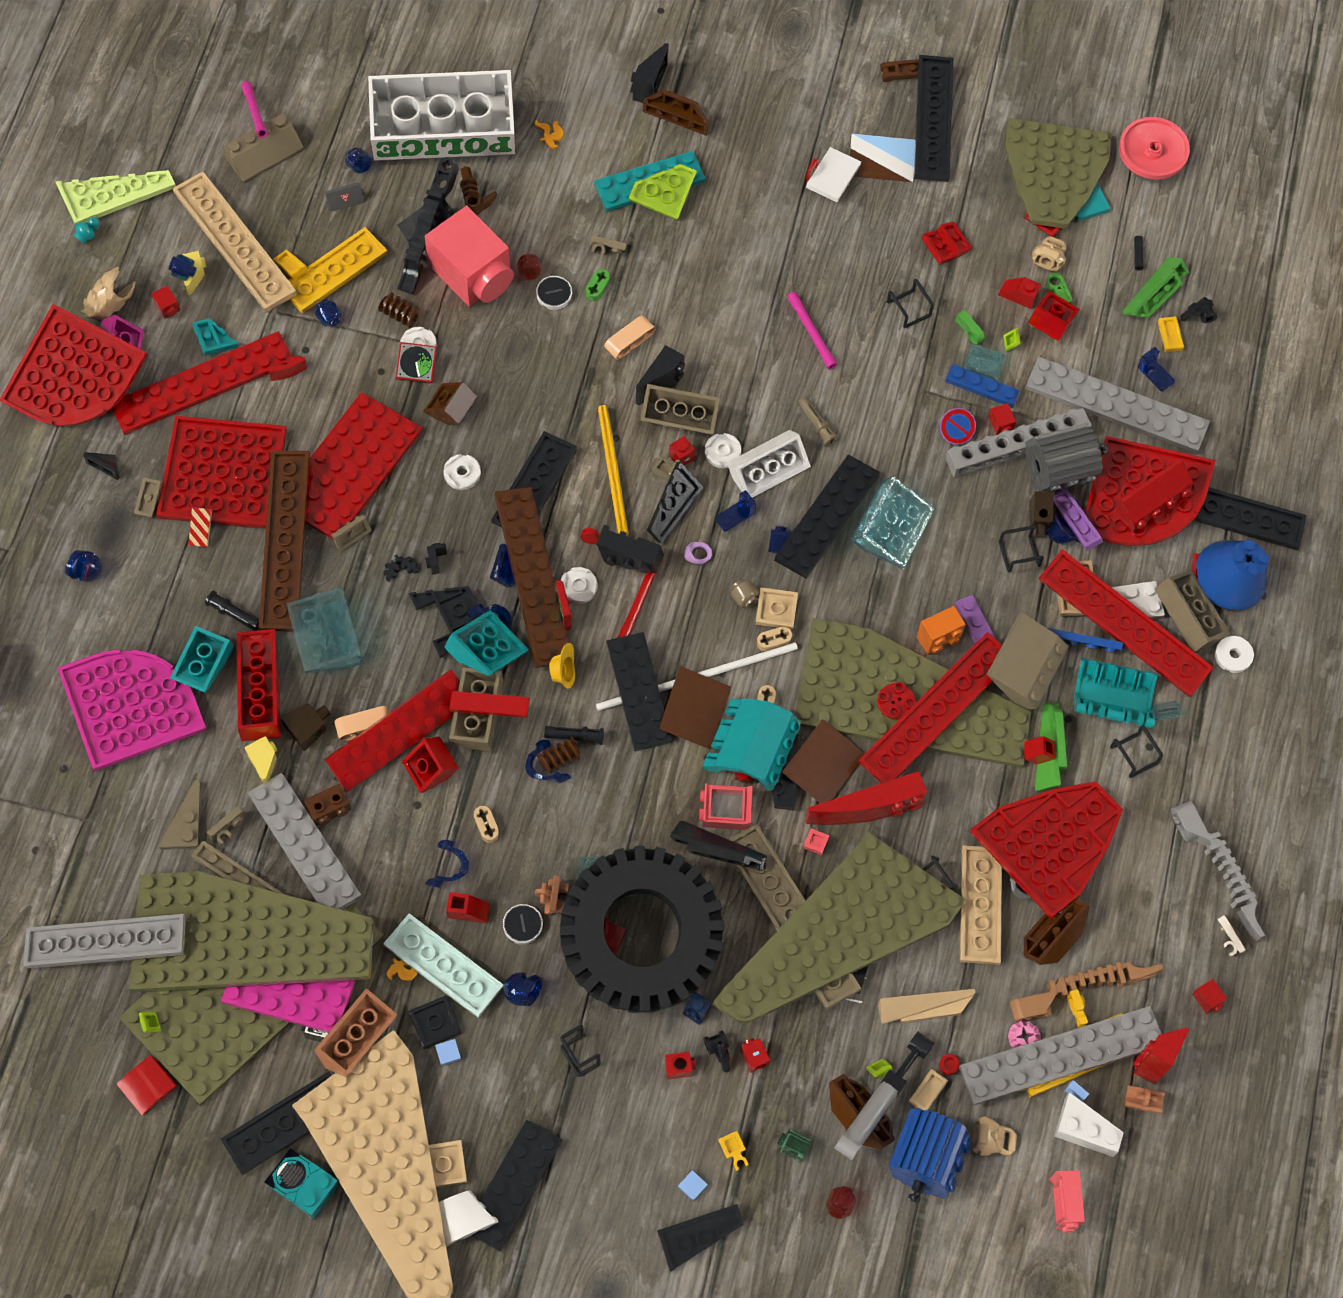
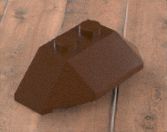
[643,89,709,136]
[1024,899,1090,965]
[829,1074,895,1150]

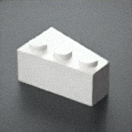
[1054,1092,1124,1157]

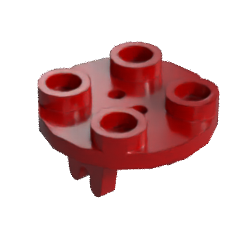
[877,682,916,720]

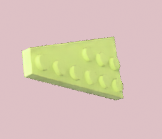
[55,170,176,224]

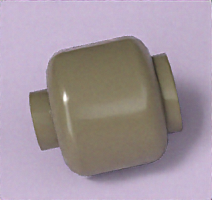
[731,580,759,608]

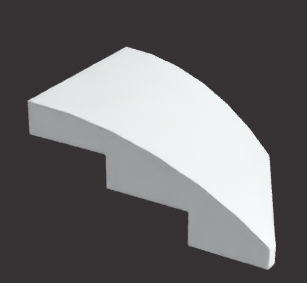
[439,1190,498,1247]

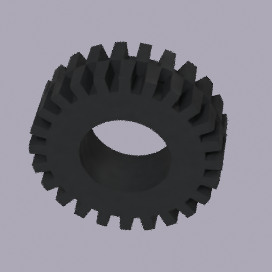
[560,846,725,1013]

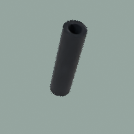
[1134,236,1144,271]

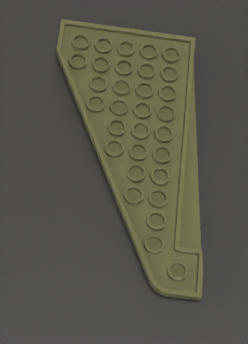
[712,832,966,1023]

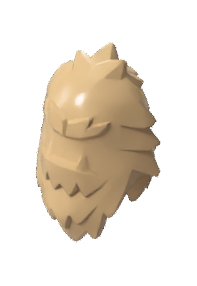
[81,267,136,320]

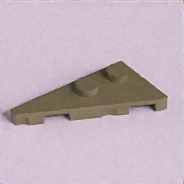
[159,780,201,850]

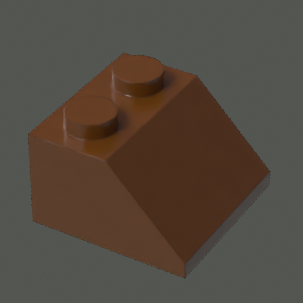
[423,382,477,425]

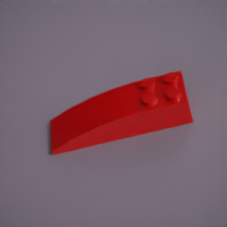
[237,629,281,742]
[805,771,927,825]

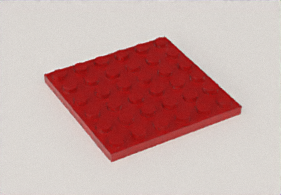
[156,416,287,528]

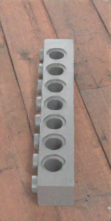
[946,408,1092,478]

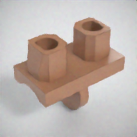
[535,875,569,915]
[1124,1085,1165,1114]

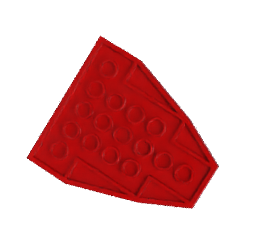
[970,781,1123,919]

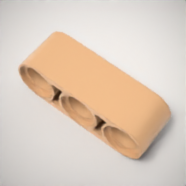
[604,315,656,360]
[334,706,390,741]

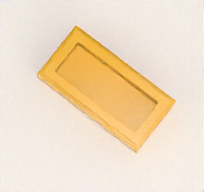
[272,250,308,280]
[1158,316,1184,352]

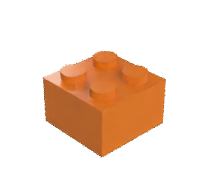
[916,606,966,655]

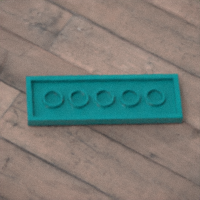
[594,151,706,212]

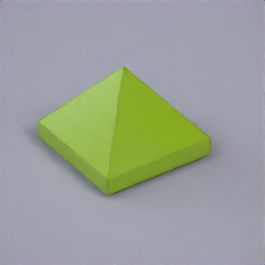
[1003,328,1021,352]
[139,1012,161,1032]
[866,1058,893,1079]

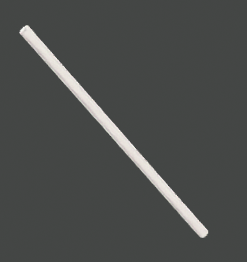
[596,643,798,711]

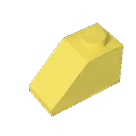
[177,251,207,295]
[244,736,277,783]

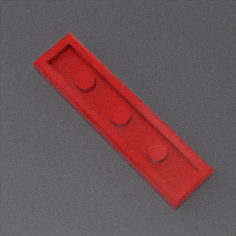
[449,691,530,718]

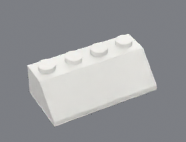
[727,430,811,500]

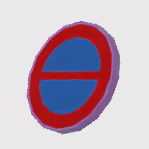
[940,408,976,445]

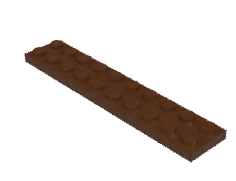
[259,451,310,631]
[494,487,570,668]

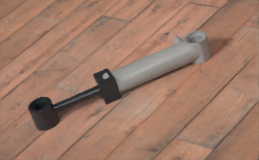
[834,1031,935,1161]

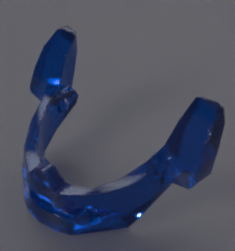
[467,603,513,631]
[525,740,571,783]
[425,840,469,887]

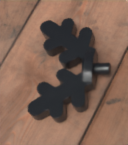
[383,554,419,582]

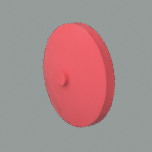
[1119,117,1190,180]

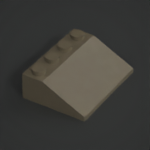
[987,613,1069,709]

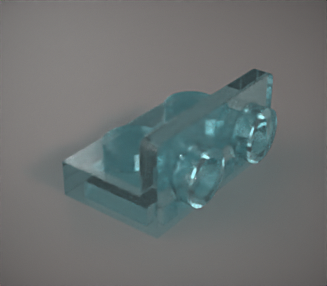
[963,344,1005,381]

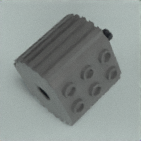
[1025,423,1108,492]

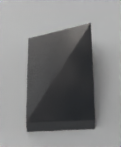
[83,452,120,480]

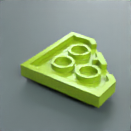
[628,164,697,221]

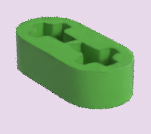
[585,269,610,301]

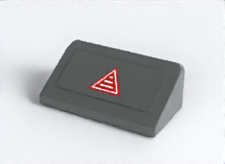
[325,182,364,212]

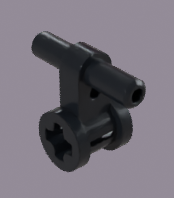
[1180,297,1217,323]
[703,1030,730,1072]

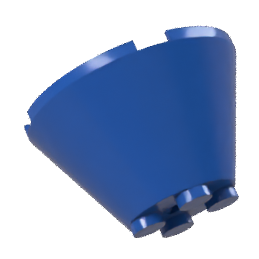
[1195,539,1269,611]

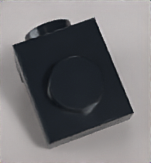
[425,543,447,575]

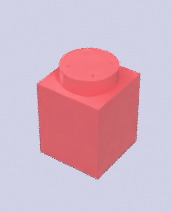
[425,205,514,307]

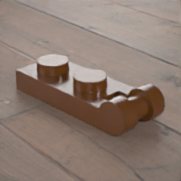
[880,59,918,82]

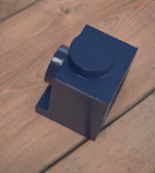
[683,992,712,1025]

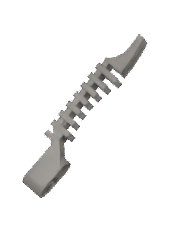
[1171,801,1265,942]

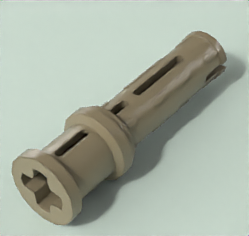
[798,396,839,447]

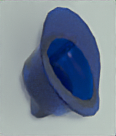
[1047,515,1080,545]

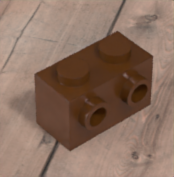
[304,783,351,826]

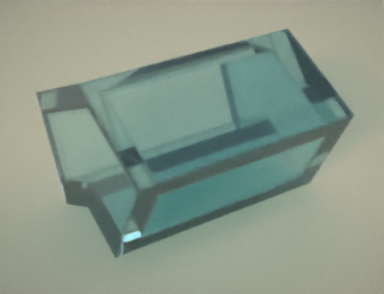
[1151,701,1180,721]

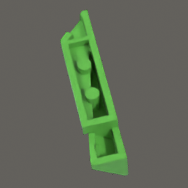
[1122,257,1189,318]
[1035,703,1067,792]

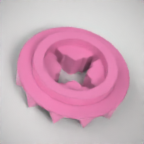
[1008,1021,1041,1048]

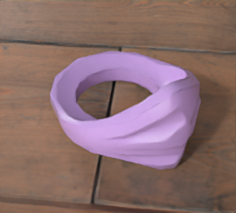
[684,542,712,565]

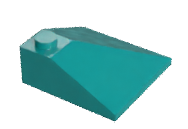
[444,610,529,676]

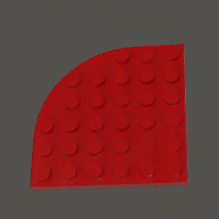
[0,304,148,426]
[1085,436,1216,546]

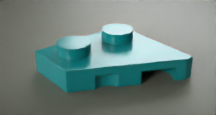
[192,318,238,356]

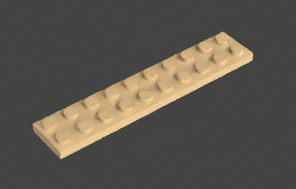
[172,171,297,312]

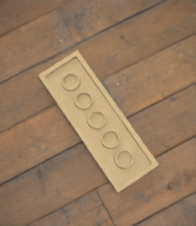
[959,845,1002,965]

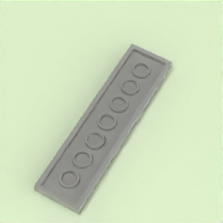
[248,773,362,910]
[23,914,186,969]

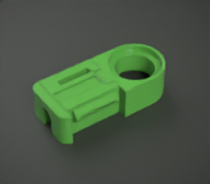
[1046,273,1072,303]
[955,310,985,345]

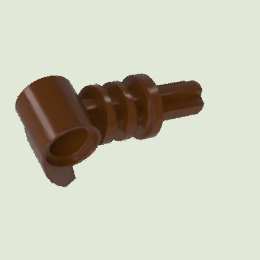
[460,166,497,215]

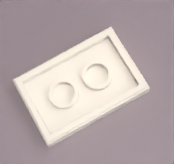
[806,147,861,202]

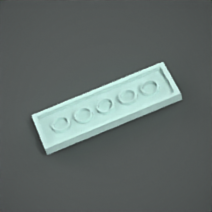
[383,914,504,1018]

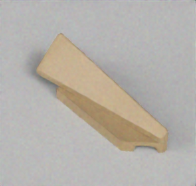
[878,989,975,1024]

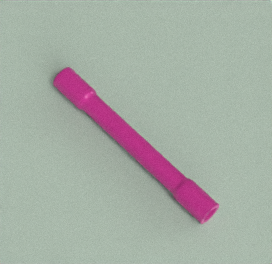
[241,81,268,138]
[787,292,837,370]

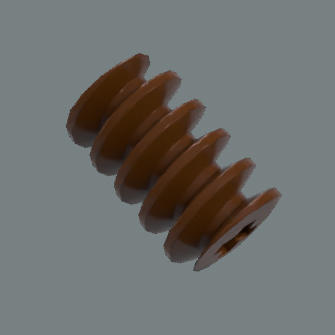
[378,292,419,328]
[536,736,580,774]

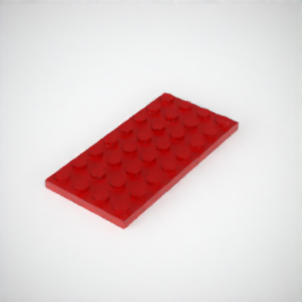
[305,392,423,540]

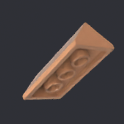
[314,988,398,1077]

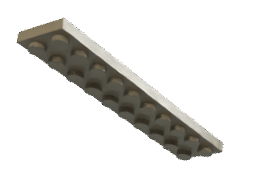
[729,824,861,1010]

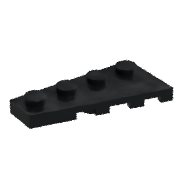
[647,462,704,543]
[772,734,802,810]
[657,1204,744,1272]

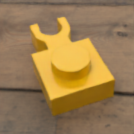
[1067,989,1088,1028]
[718,1131,749,1171]

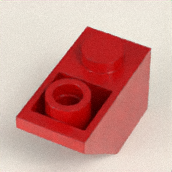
[446,892,490,923]

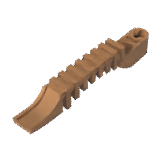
[1010,962,1163,1023]

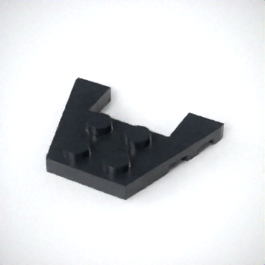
[409,586,483,658]

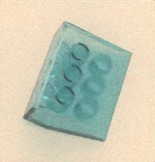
[850,476,935,569]
[287,587,364,673]

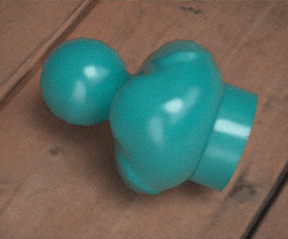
[73,217,100,244]

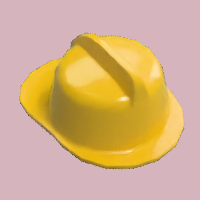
[549,643,575,689]

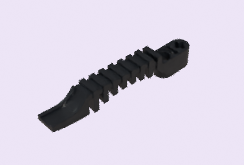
[397,157,459,294]

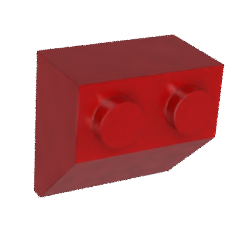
[1028,291,1080,341]
[402,737,459,793]

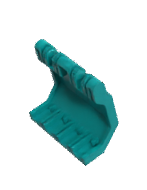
[1073,658,1158,728]
[702,698,801,790]

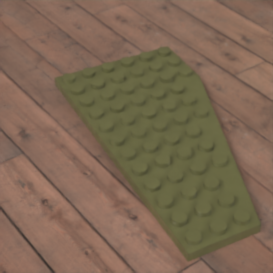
[795,618,1031,768]
[129,871,374,992]
[119,904,384,1106]

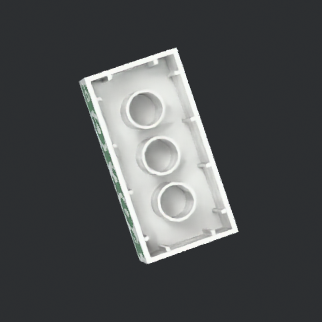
[368,70,515,160]

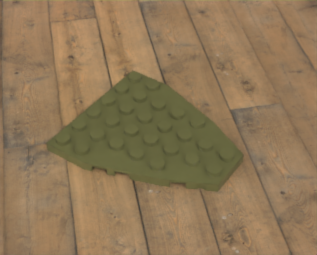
[1004,118,1112,229]

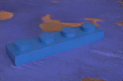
[945,364,1020,408]
[1047,628,1123,653]

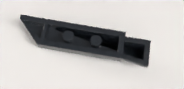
[670,821,767,871]

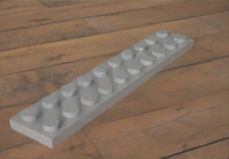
[1025,356,1210,454]
[959,1006,1161,1106]

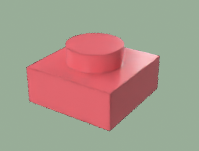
[803,829,829,855]

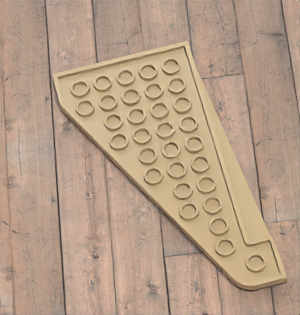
[292,1030,453,1298]

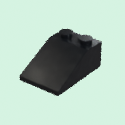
[630,43,669,103]
[636,345,685,405]

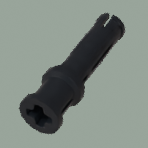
[205,590,259,631]
[544,726,604,745]

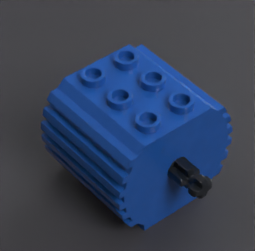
[889,1108,971,1203]

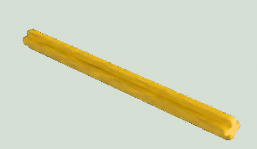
[598,405,629,537]

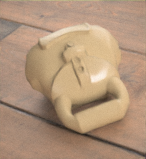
[1032,236,1066,272]
[972,1116,1017,1156]

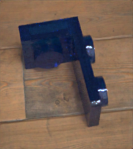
[1137,347,1175,392]
[715,490,757,532]

